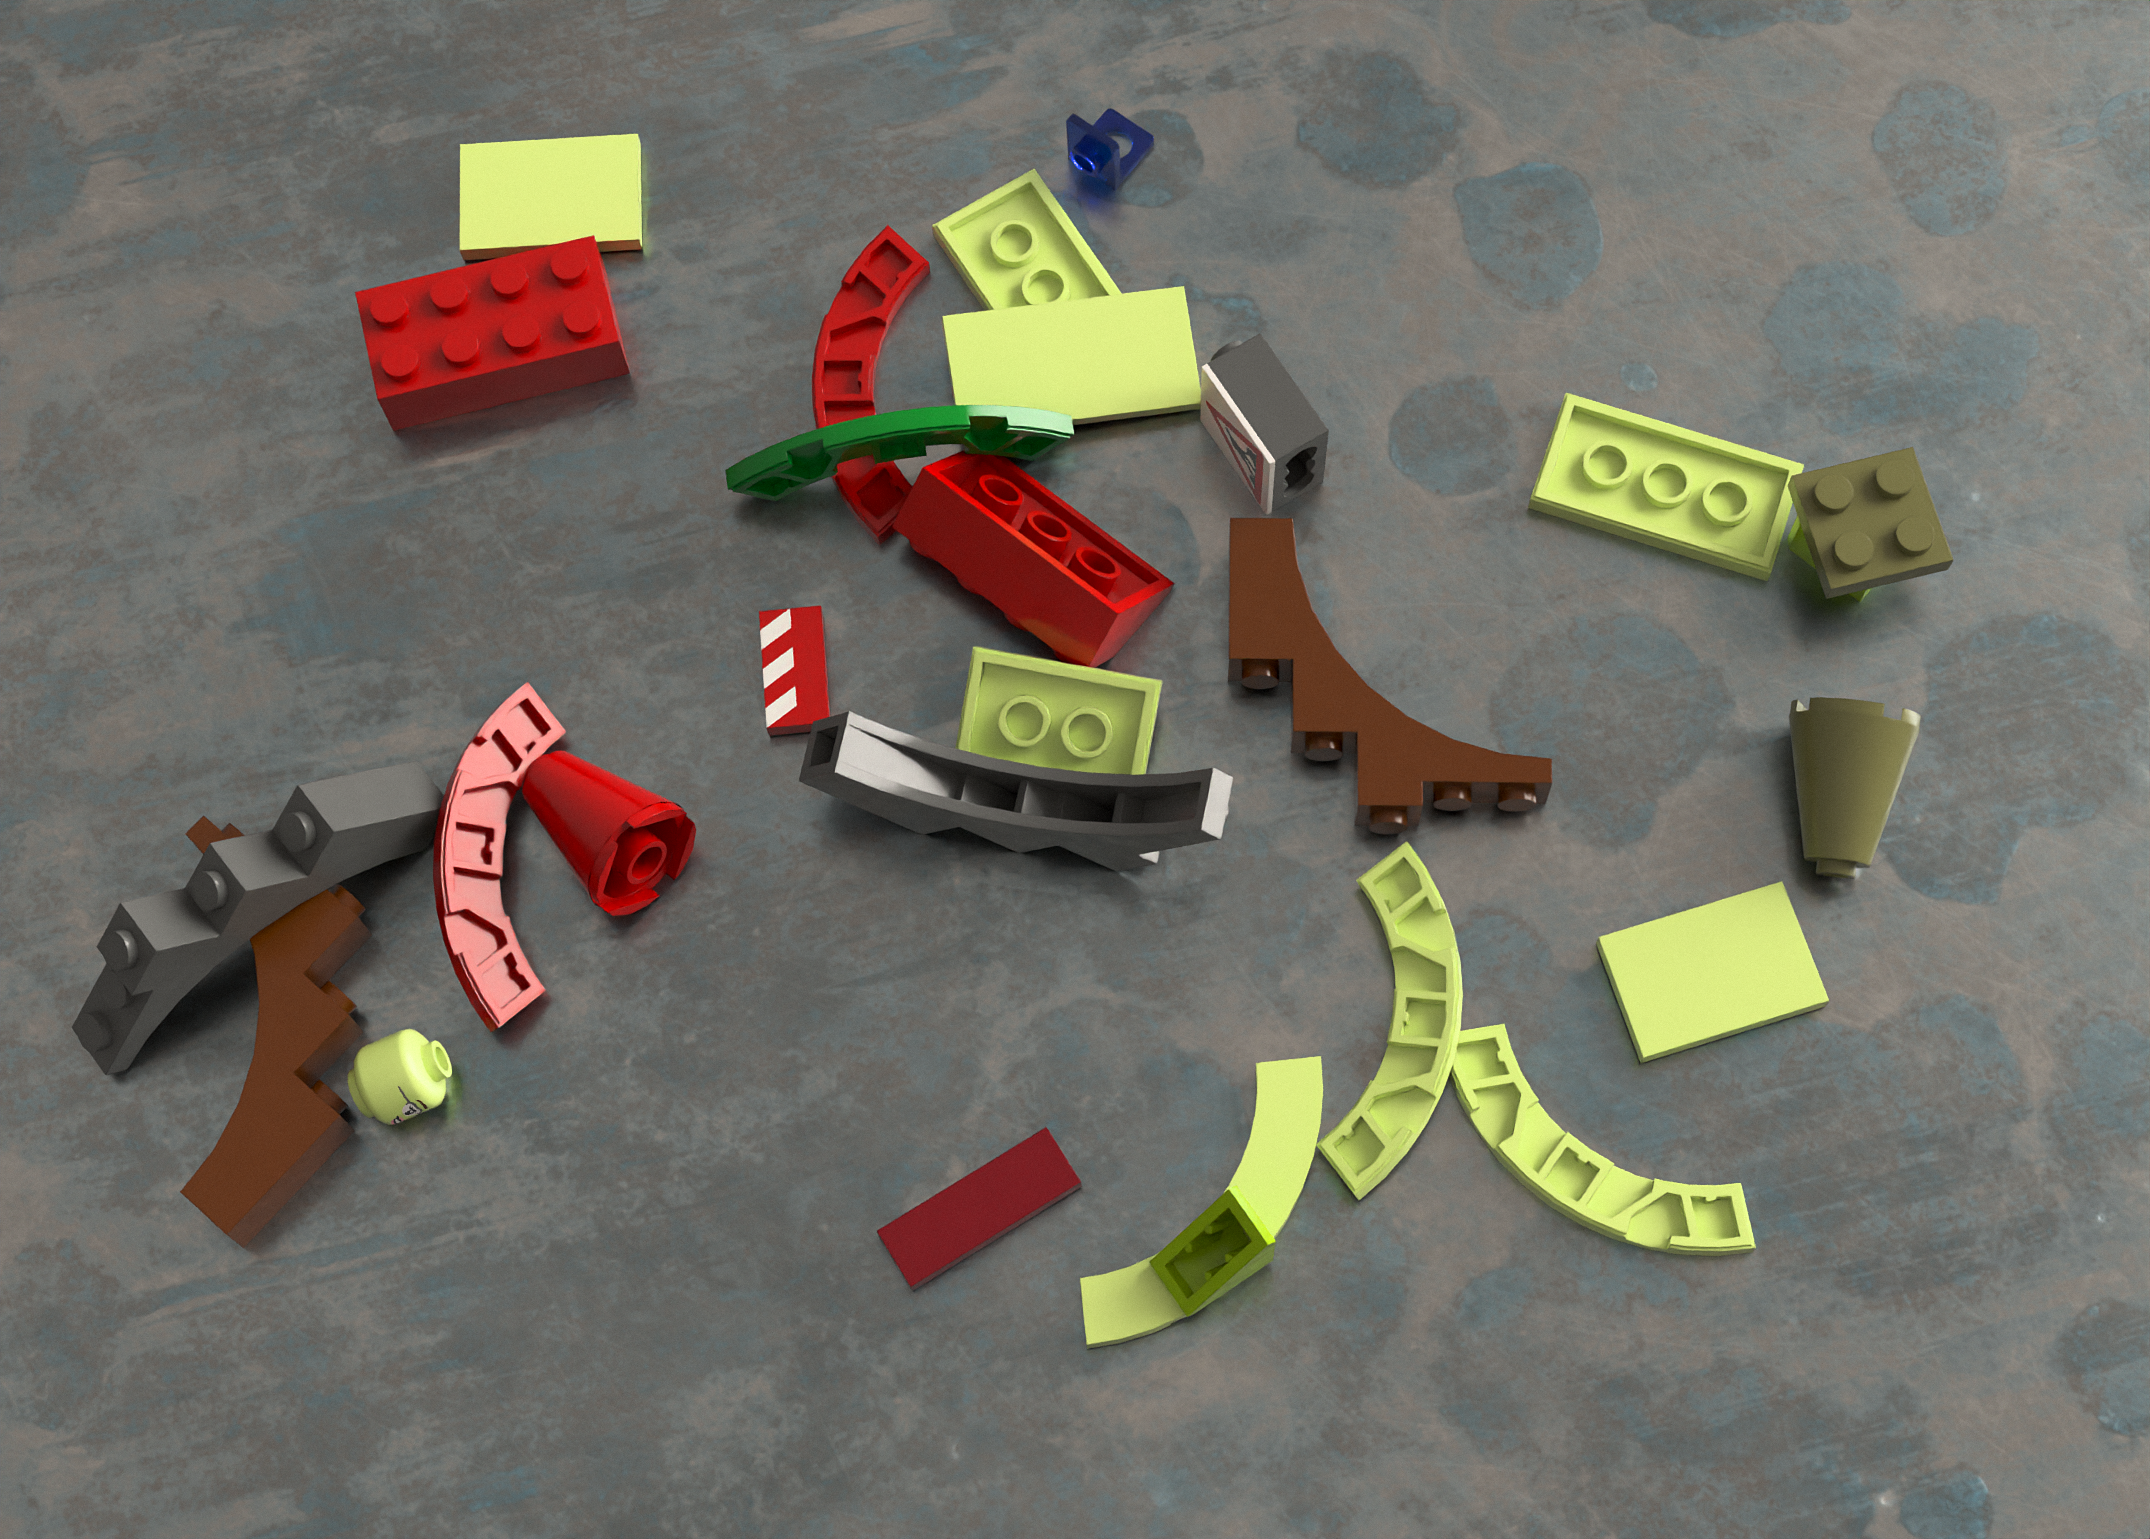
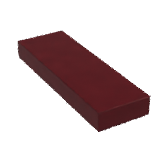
[877,1127,1082,1291]

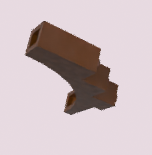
[1228,518,1553,834]
[180,815,372,1248]

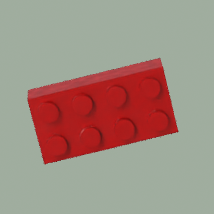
[355,235,630,431]

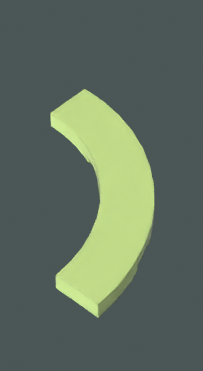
[1316,841,1463,1200]
[1449,1024,1756,1256]
[1080,1056,1323,1349]

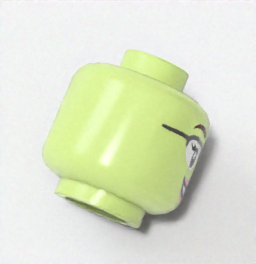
[348,1029,452,1125]

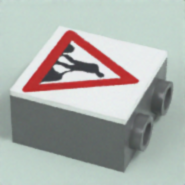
[1200,334,1329,515]

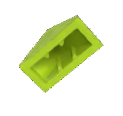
[1149,1185,1276,1317]

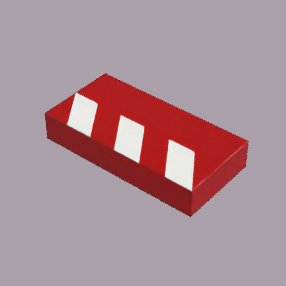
[759,606,831,736]

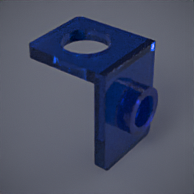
[1066,108,1154,190]

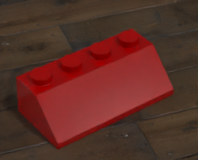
[892,450,1175,668]

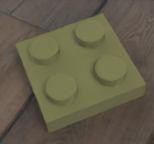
[1788,447,1954,599]

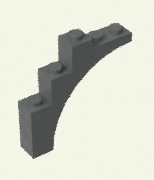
[799,712,1233,871]
[72,761,444,1075]

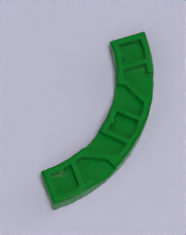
[725,405,1074,501]

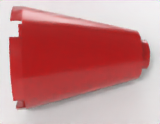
[522,751,696,916]

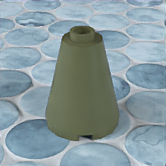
[1789,697,1921,879]

